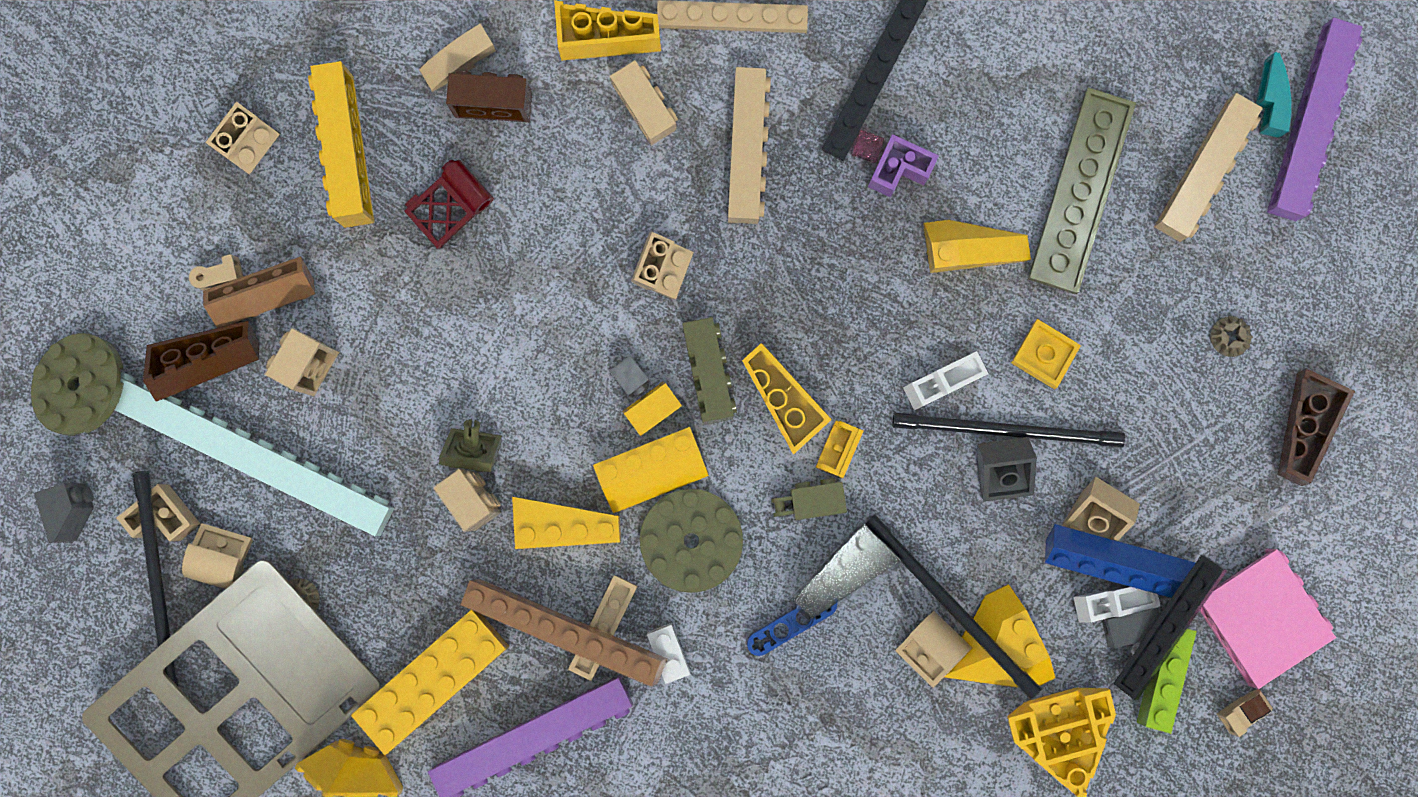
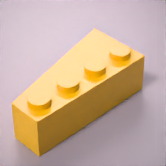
[554,0,661,61]
[742,343,832,455]

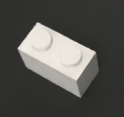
[647,623,690,684]

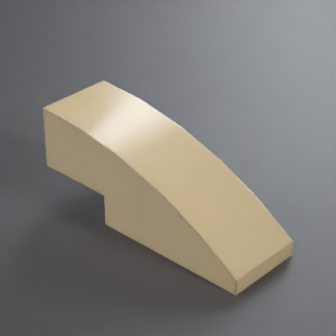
[419,24,496,92]

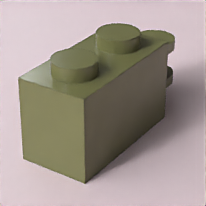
[771,478,847,520]

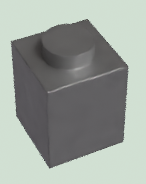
[610,356,650,397]

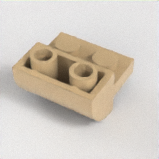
[205,102,280,175]
[631,232,693,299]
[182,523,253,589]
[895,611,972,688]

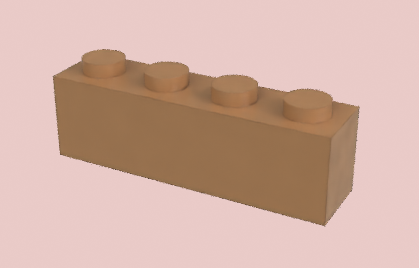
[203,256,315,328]

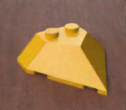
[944,584,1055,688]
[1007,688,1116,797]
[295,739,403,797]

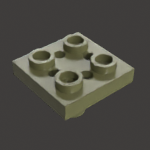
[439,419,502,472]

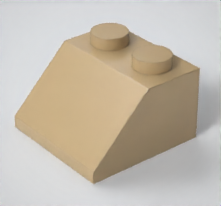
[1062,477,1140,541]

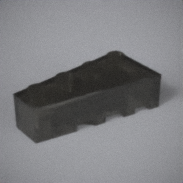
[789,524,902,619]

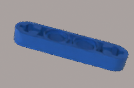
[747,592,837,656]

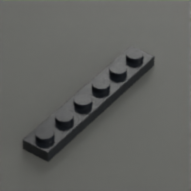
[1113,554,1227,700]

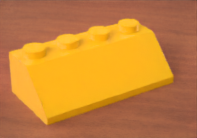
[593,427,709,514]

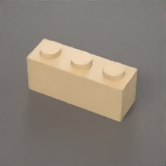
[610,60,678,146]

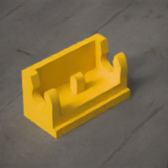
[622,381,682,436]
[815,421,863,479]

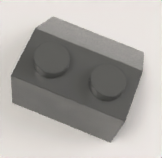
[977,437,1037,502]
[34,483,94,543]

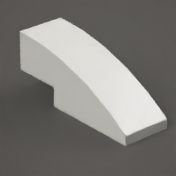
[903,351,988,410]
[1073,586,1160,623]

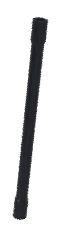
[892,412,1125,448]
[132,471,179,687]
[864,515,1042,700]

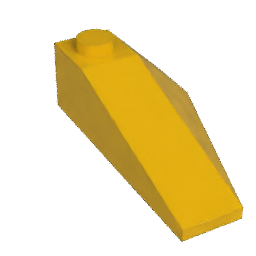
[923,220,1031,273]

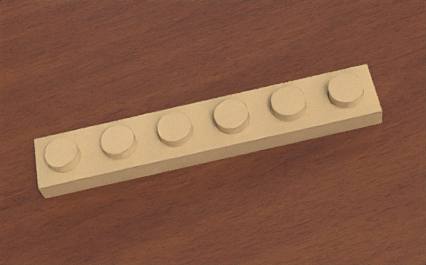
[657,0,808,33]

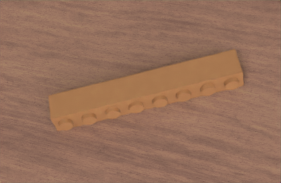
[460,579,667,687]

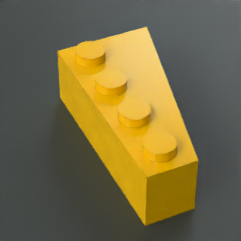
[512,497,621,549]

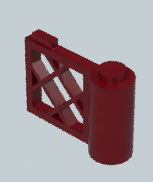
[404,159,494,249]

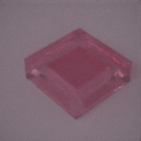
[852,130,884,163]

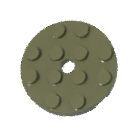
[31,333,124,436]
[640,489,743,593]

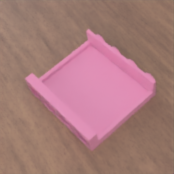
[1200,549,1336,689]

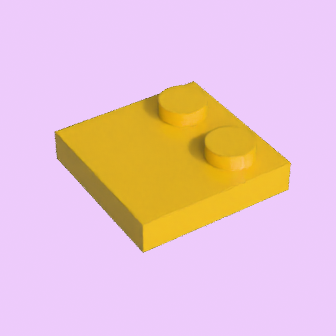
[1011,319,1081,390]

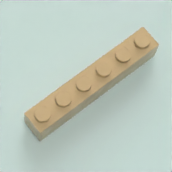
[728,67,771,224]
[1154,93,1263,242]

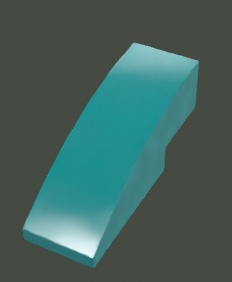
[1256,52,1292,138]

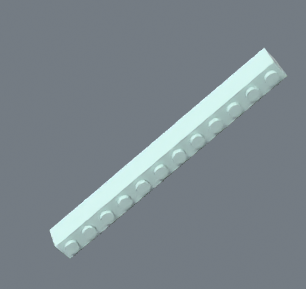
[115,372,394,536]

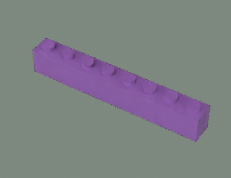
[1267,17,1362,222]
[428,675,633,797]

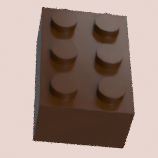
[446,70,532,123]

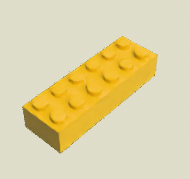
[308,61,375,228]
[351,610,510,755]

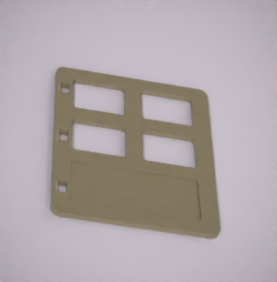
[82,560,380,797]

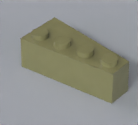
[682,317,737,425]

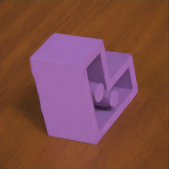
[868,134,939,197]

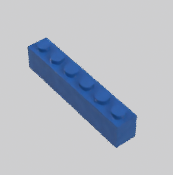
[1045,524,1195,598]

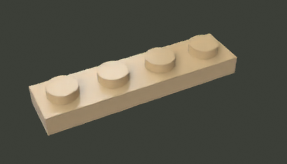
[568,575,638,681]

